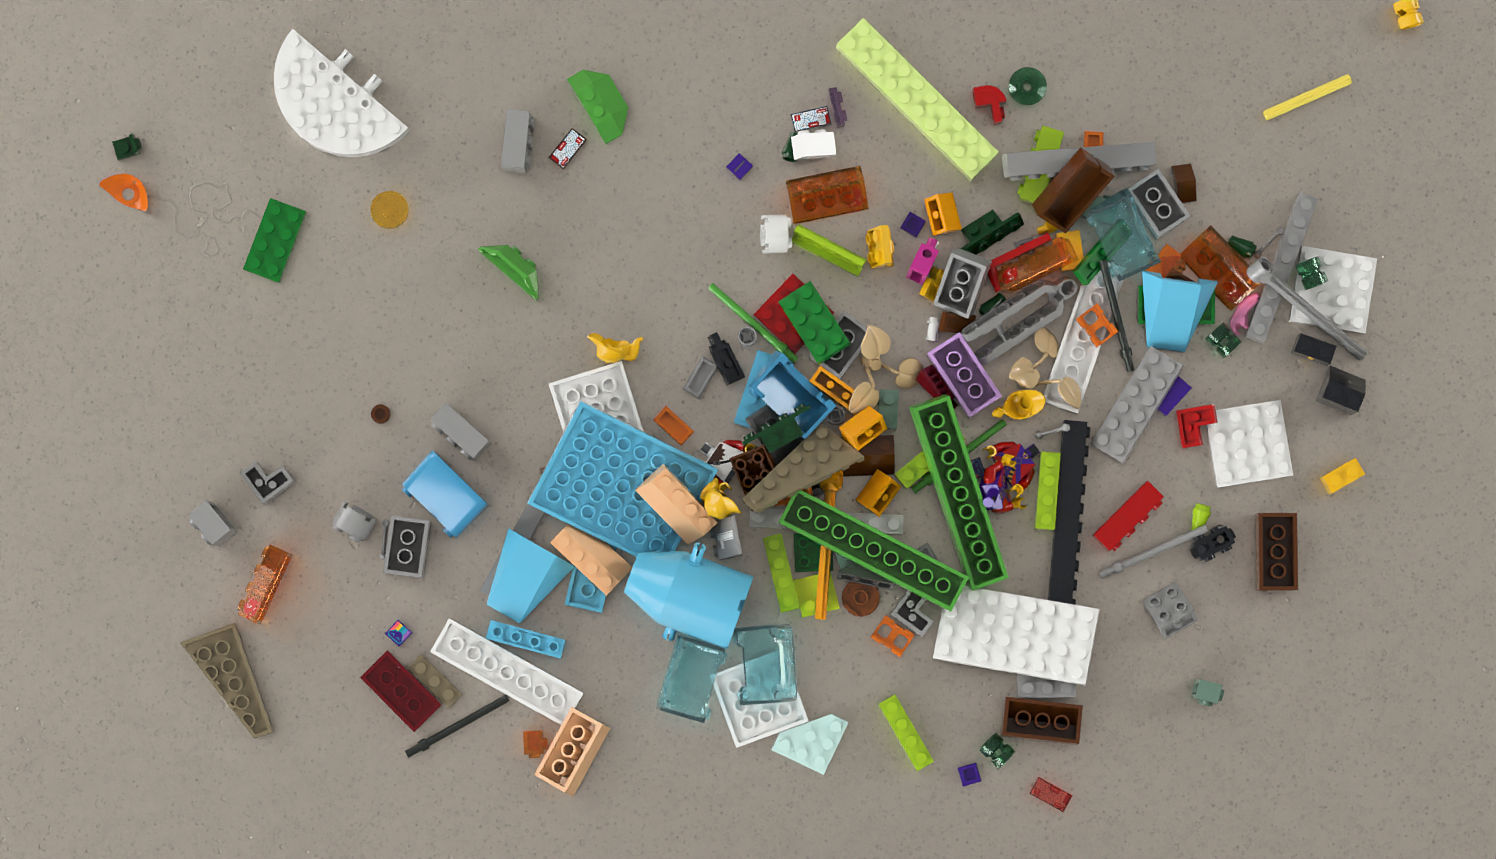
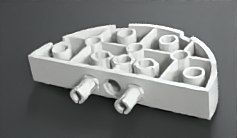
[274,29,410,157]

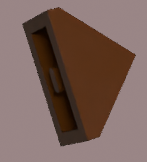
[1171,163,1197,203]

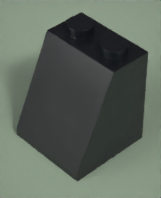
[1316,365,1366,415]

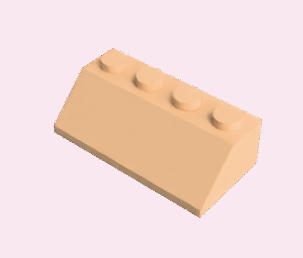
[635,463,718,544]
[550,524,632,596]
[534,707,610,796]

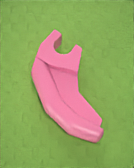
[1230,292,1260,336]

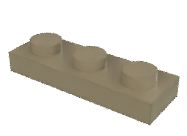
[408,654,463,708]

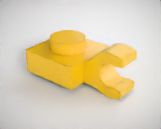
[919,266,944,302]

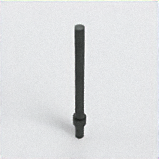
[1099,259,1135,372]
[405,695,510,758]

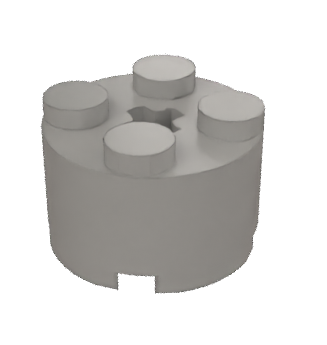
[332,501,377,542]

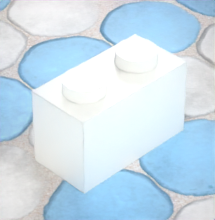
[791,129,836,160]

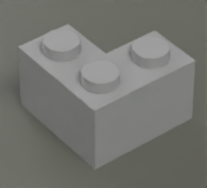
[240,461,296,505]
[890,591,934,637]

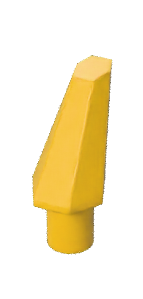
[1037,222,1058,235]

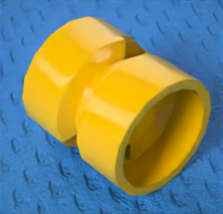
[1393,0,1424,30]

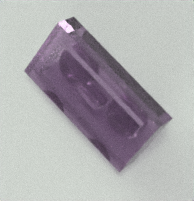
[828,87,848,128]

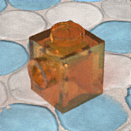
[1161,256,1186,276]
[523,730,548,758]

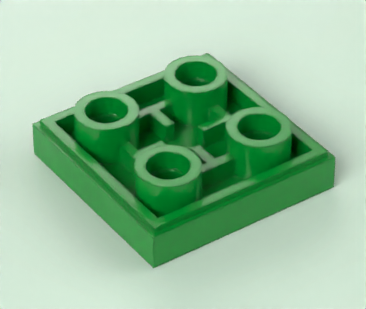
[793,534,834,572]

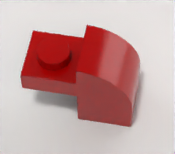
[972,85,1006,125]

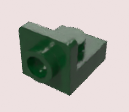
[112,134,142,161]

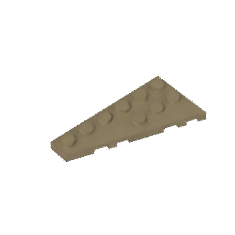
[743,423,864,513]
[180,623,273,739]

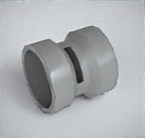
[738,326,757,347]
[826,405,845,426]

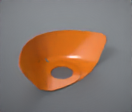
[99,173,148,211]

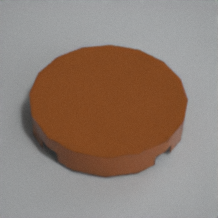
[842,582,880,617]

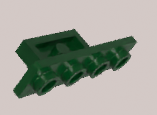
[960,209,1024,255]
[741,403,811,453]

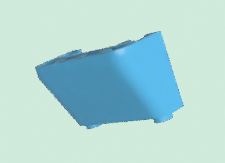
[749,351,836,439]
[402,450,489,538]

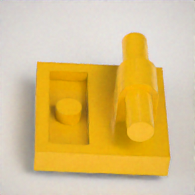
[866,225,894,269]

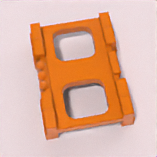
[1076,303,1118,348]
[870,615,915,657]

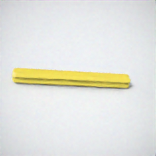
[1263,74,1352,120]

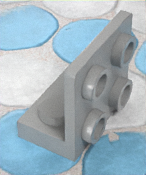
[1143,583,1198,640]

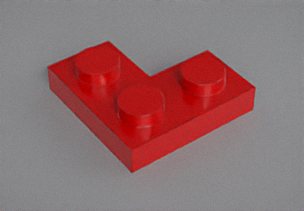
[1176,404,1218,448]

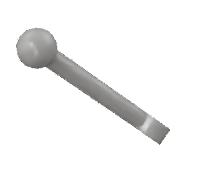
[1254,227,1284,258]
[1035,424,1070,439]
[379,519,390,560]

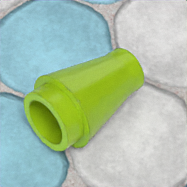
[1191,503,1212,530]

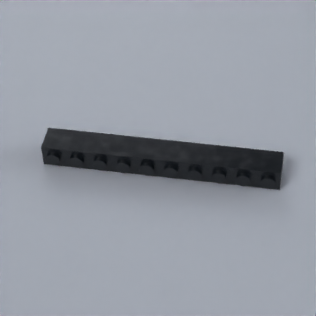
[1048,420,1090,605]

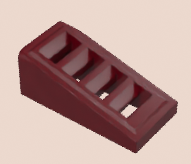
[915,365,955,401]

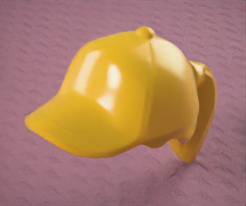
[587,333,644,364]
[991,390,1046,420]
[700,478,741,519]

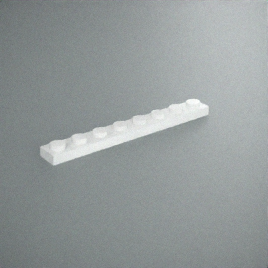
[749,508,904,534]

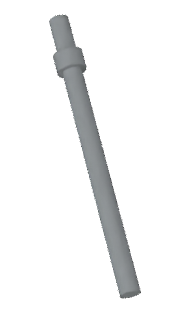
[1099,525,1208,578]

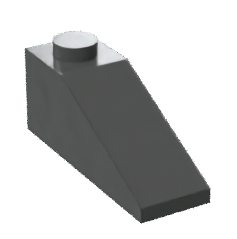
[836,565,895,590]

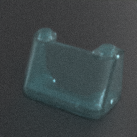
[1086,188,1161,281]
[733,624,798,705]
[656,635,727,723]

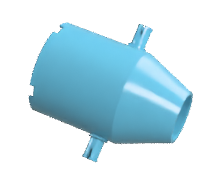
[624,543,754,649]

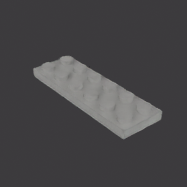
[1090,346,1184,464]

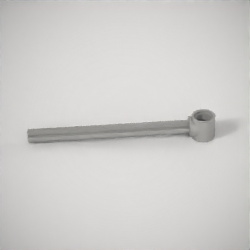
[1247,257,1368,360]

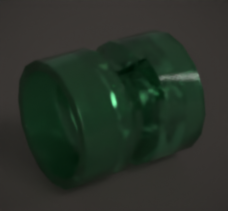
[1295,256,1328,290]
[1205,322,1242,358]
[979,732,1015,769]

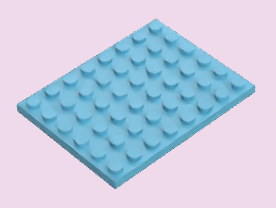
[527,401,718,557]

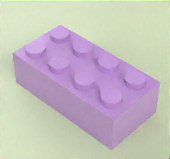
[927,332,1002,419]

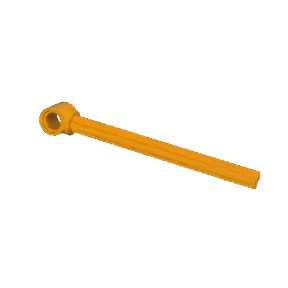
[815,470,843,620]

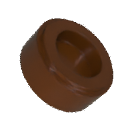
[371,404,391,424]

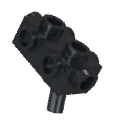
[1190,525,1236,563]

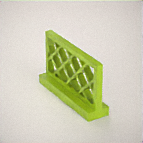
[792,224,867,277]

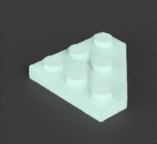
[772,714,848,775]

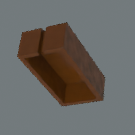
[1032,147,1115,233]

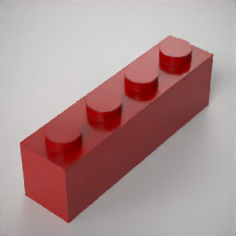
[1092,481,1164,552]

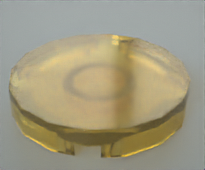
[370,191,409,229]

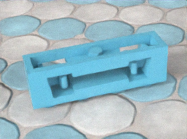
[486,620,566,659]

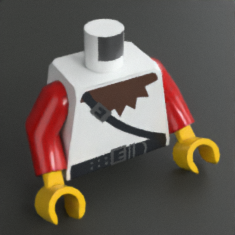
[700,440,757,497]

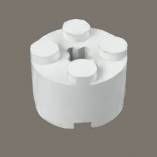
[760,215,792,253]

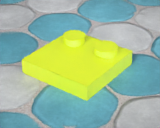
[793,571,840,618]

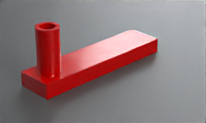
[987,233,1052,292]

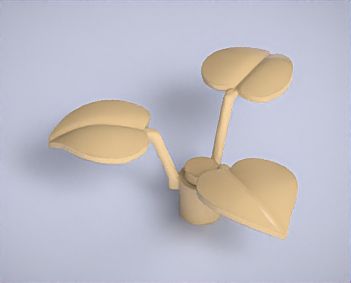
[849,325,924,413]
[1009,327,1081,409]

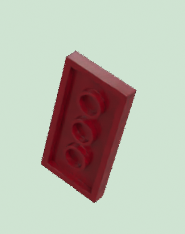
[360,650,442,732]

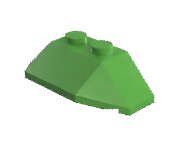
[567,70,628,144]
[478,245,539,301]

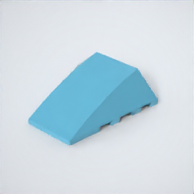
[1142,271,1218,352]
[487,528,575,623]

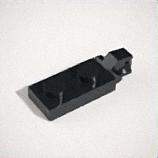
[707,332,745,386]

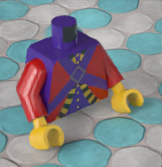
[982,441,1040,498]
[979,454,1026,514]

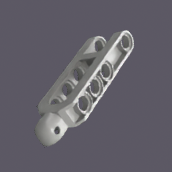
[961,276,1077,365]

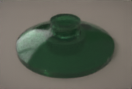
[1009,67,1047,105]

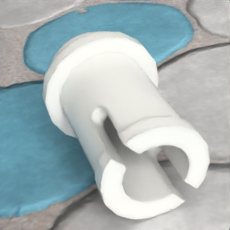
[926,317,941,342]

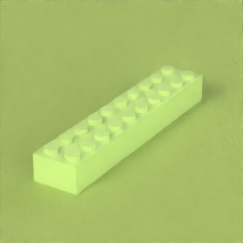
[836,18,999,182]

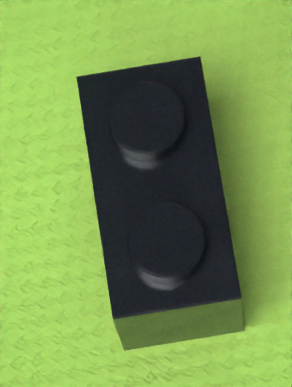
[1291,333,1337,366]

